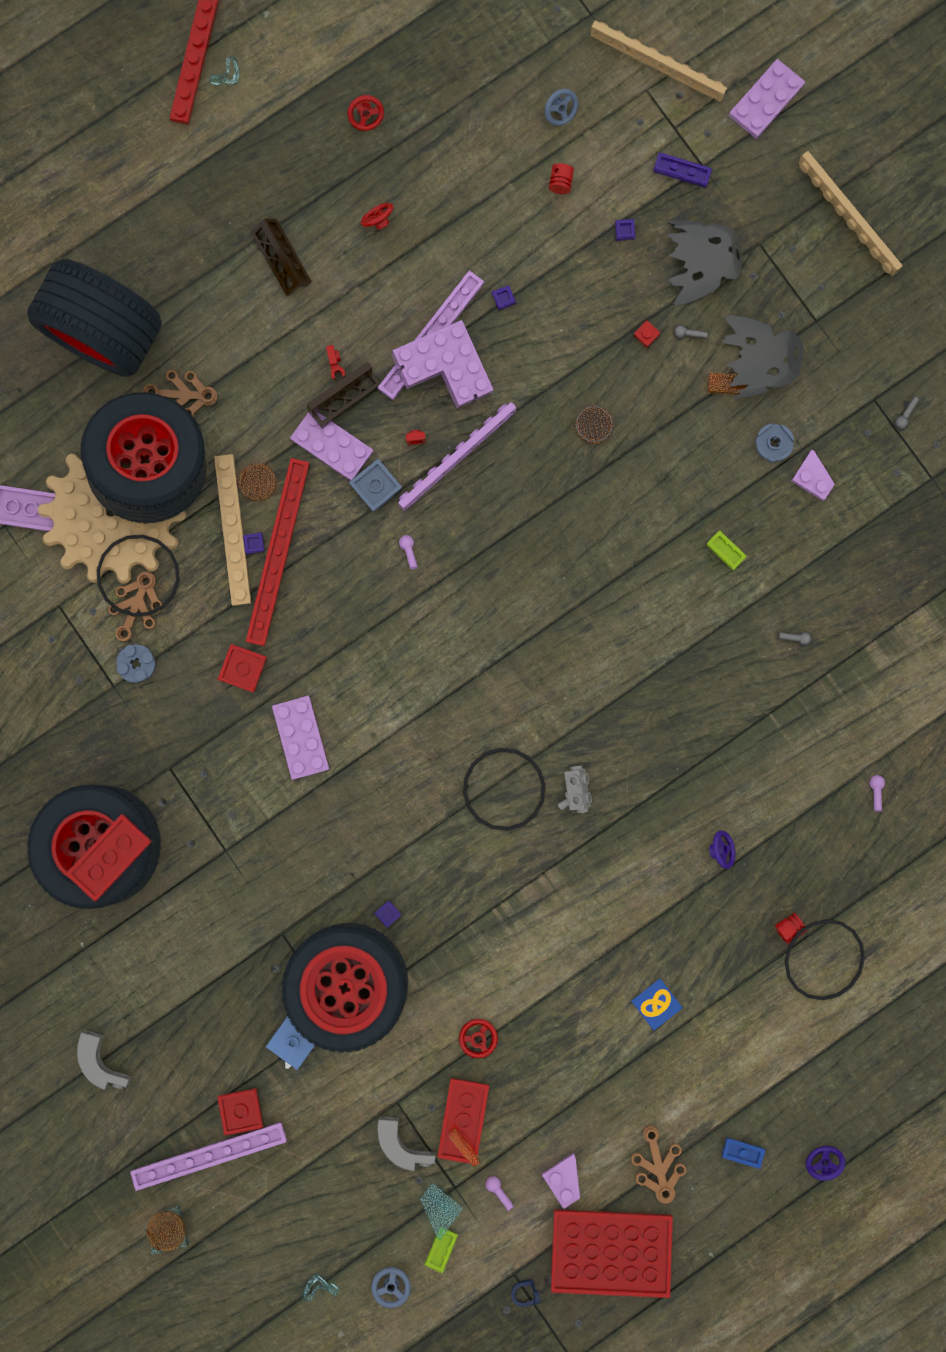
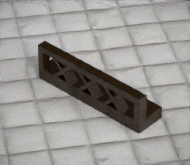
[251,218,312,296]
[307,362,381,428]

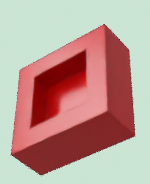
[633,320,660,348]
[406,430,426,446]

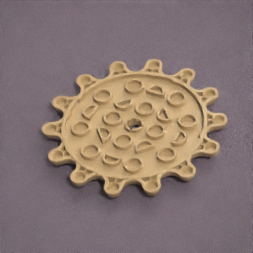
[37,445,186,584]

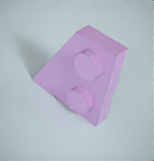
[791,450,835,501]
[542,1153,580,1209]

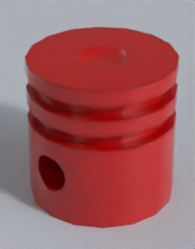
[548,163,574,194]
[774,912,807,945]

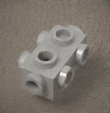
[558,765,592,813]

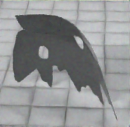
[668,220,742,306]
[721,315,804,399]

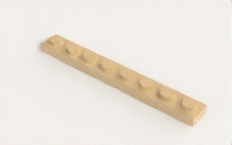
[590,21,727,102]
[798,151,903,276]
[214,454,252,606]

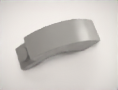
[77,1030,133,1090]
[378,1116,436,1171]

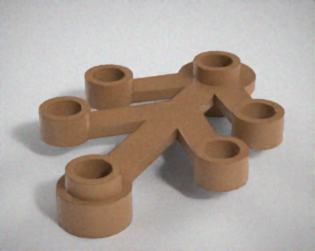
[143,370,218,418]
[108,572,163,642]
[631,1125,686,1204]

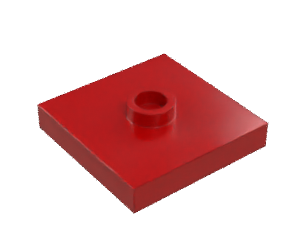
[217,644,267,693]
[217,1088,264,1136]

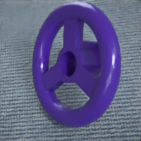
[709,830,735,869]
[806,1146,845,1181]

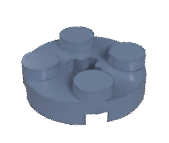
[755,424,794,463]
[116,644,156,683]

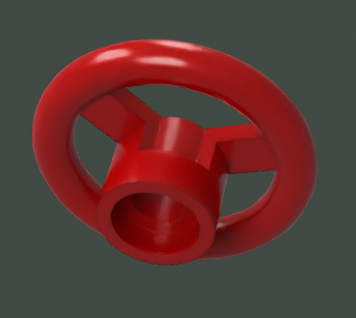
[347,95,384,131]
[361,203,394,230]
[459,1019,498,1058]

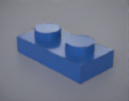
[721,1137,765,1169]

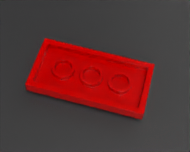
[66,814,152,902]
[437,1078,489,1165]

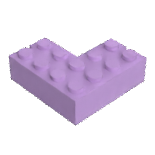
[391,320,493,409]

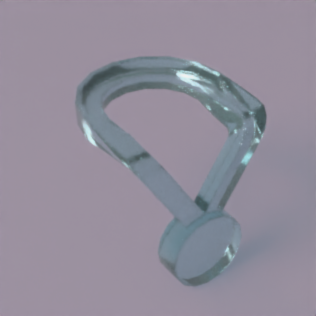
[209,55,239,85]
[302,1275,339,1302]

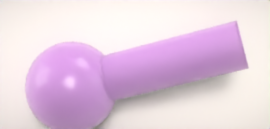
[399,535,417,570]
[869,775,885,812]
[485,1176,514,1211]

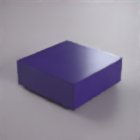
[615,219,635,241]
[491,285,516,311]
[243,532,265,555]
[374,900,402,928]

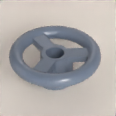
[545,89,578,126]
[371,1267,411,1308]

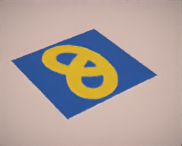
[631,979,683,1030]

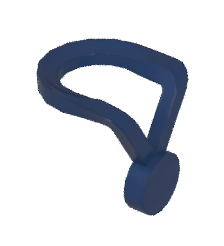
[511,1279,540,1307]

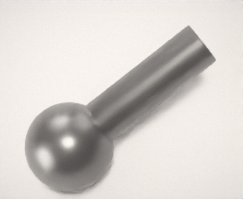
[673,324,709,339]
[894,396,920,430]
[777,631,812,646]

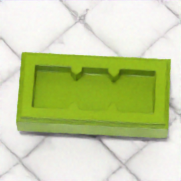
[706,530,747,571]
[424,1227,458,1273]

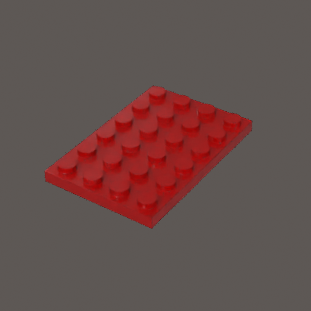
[551,1209,673,1298]

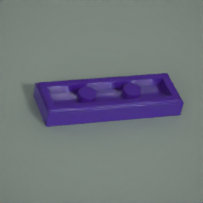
[653,152,712,188]

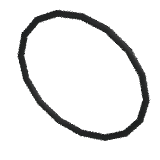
[96,535,180,616]
[463,748,545,831]
[784,919,865,1000]

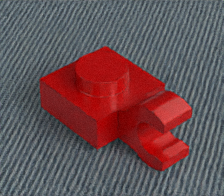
[326,345,346,381]

